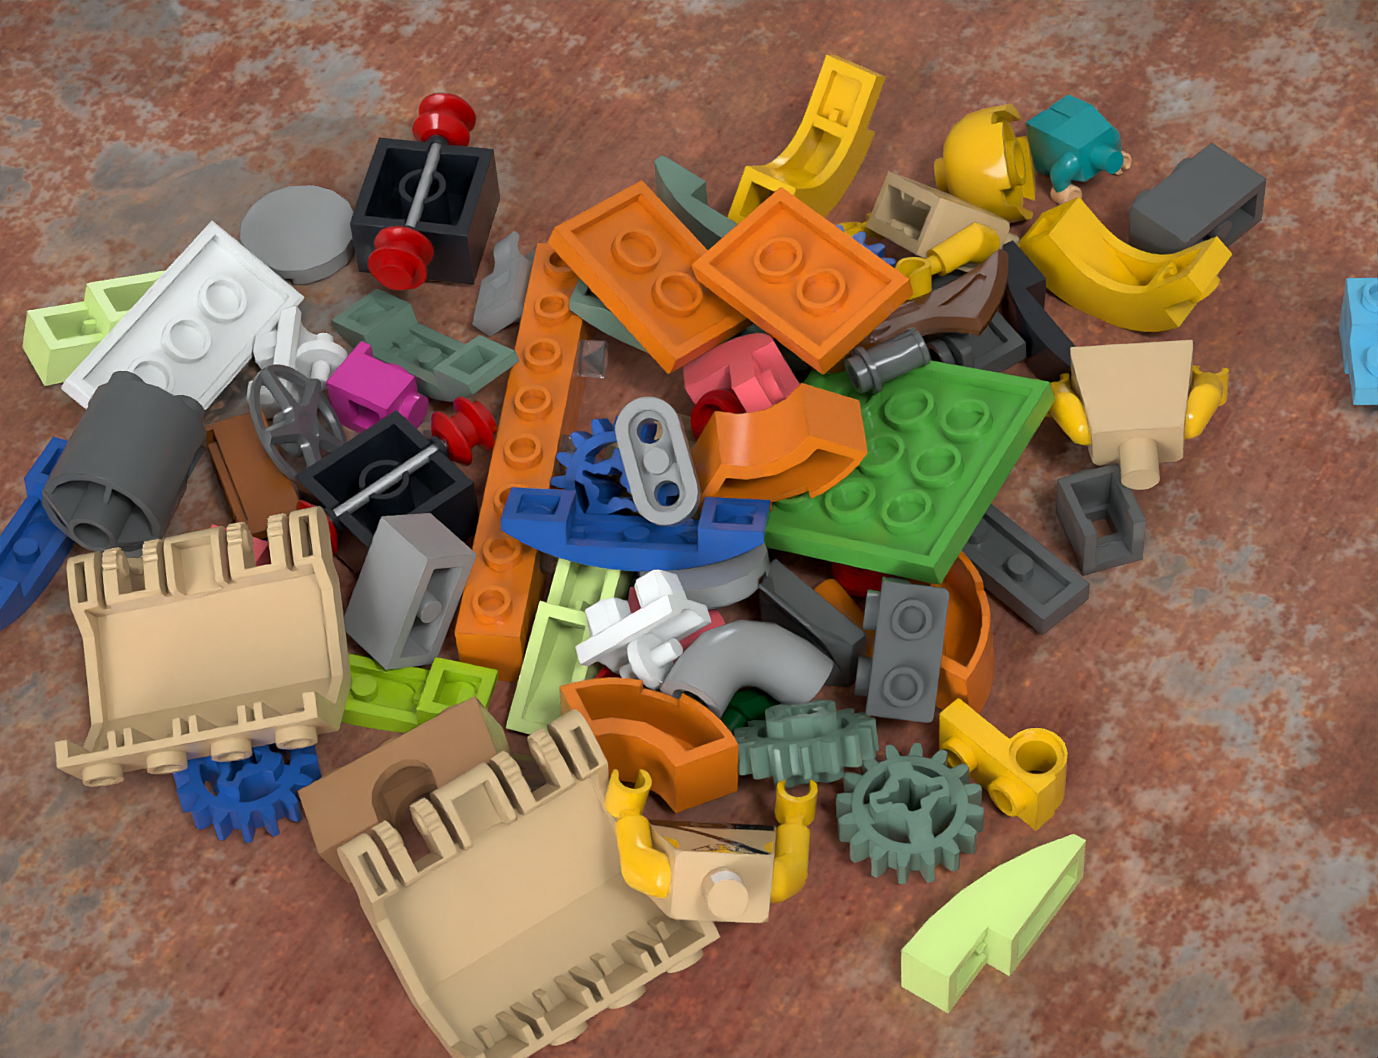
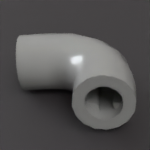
[660,620,834,719]

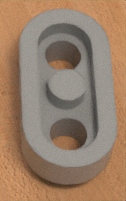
[615,397,701,527]

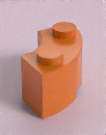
[690,383,868,512]
[896,551,995,714]
[559,677,739,813]

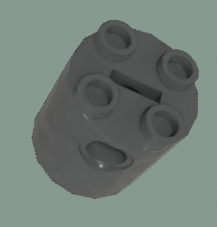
[42,371,207,558]

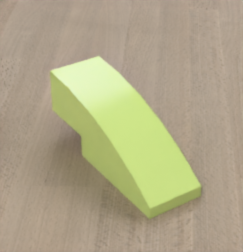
[22,270,166,386]
[505,558,634,735]
[901,834,1086,1014]

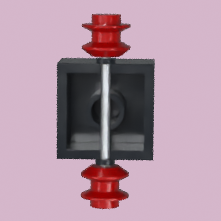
[350,93,500,291]
[295,396,497,576]

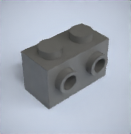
[1128,143,1266,255]

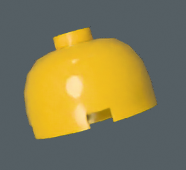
[934,103,1036,223]

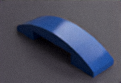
[0,436,75,631]
[501,487,770,571]

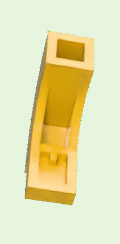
[727,55,886,224]
[1017,197,1232,332]

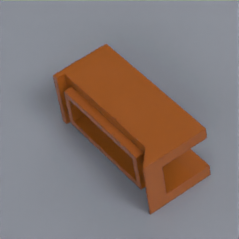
[204,408,299,542]

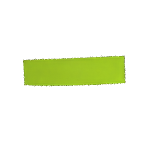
[341,653,499,733]

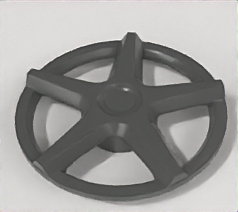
[249,364,347,485]

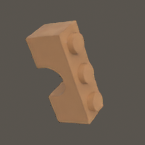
[298,696,514,884]

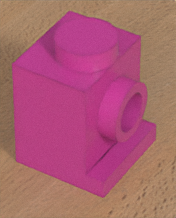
[326,341,429,433]

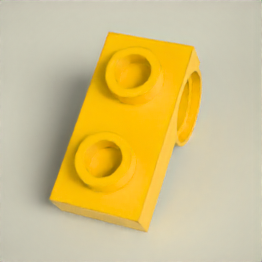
[939,698,1067,831]

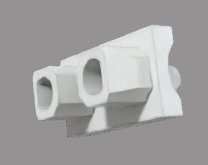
[247,306,348,419]
[575,569,712,691]

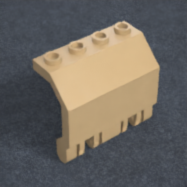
[55,506,352,787]
[337,709,720,1058]

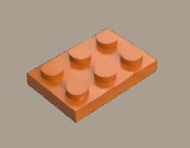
[547,180,755,374]
[692,187,913,375]

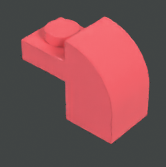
[683,333,800,413]

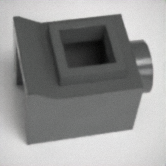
[1056,463,1146,576]

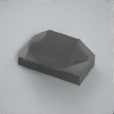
[759,559,867,688]

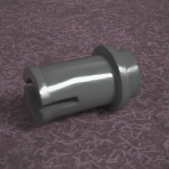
[844,327,930,395]

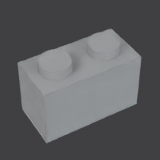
[344,513,477,670]

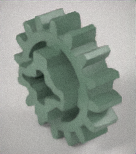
[733,699,879,788]
[836,743,984,884]

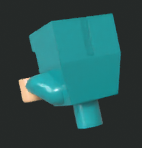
[1025,94,1132,205]

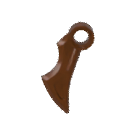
[803,249,1009,374]

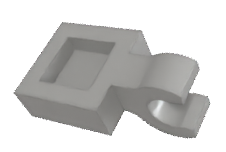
[472,231,536,337]

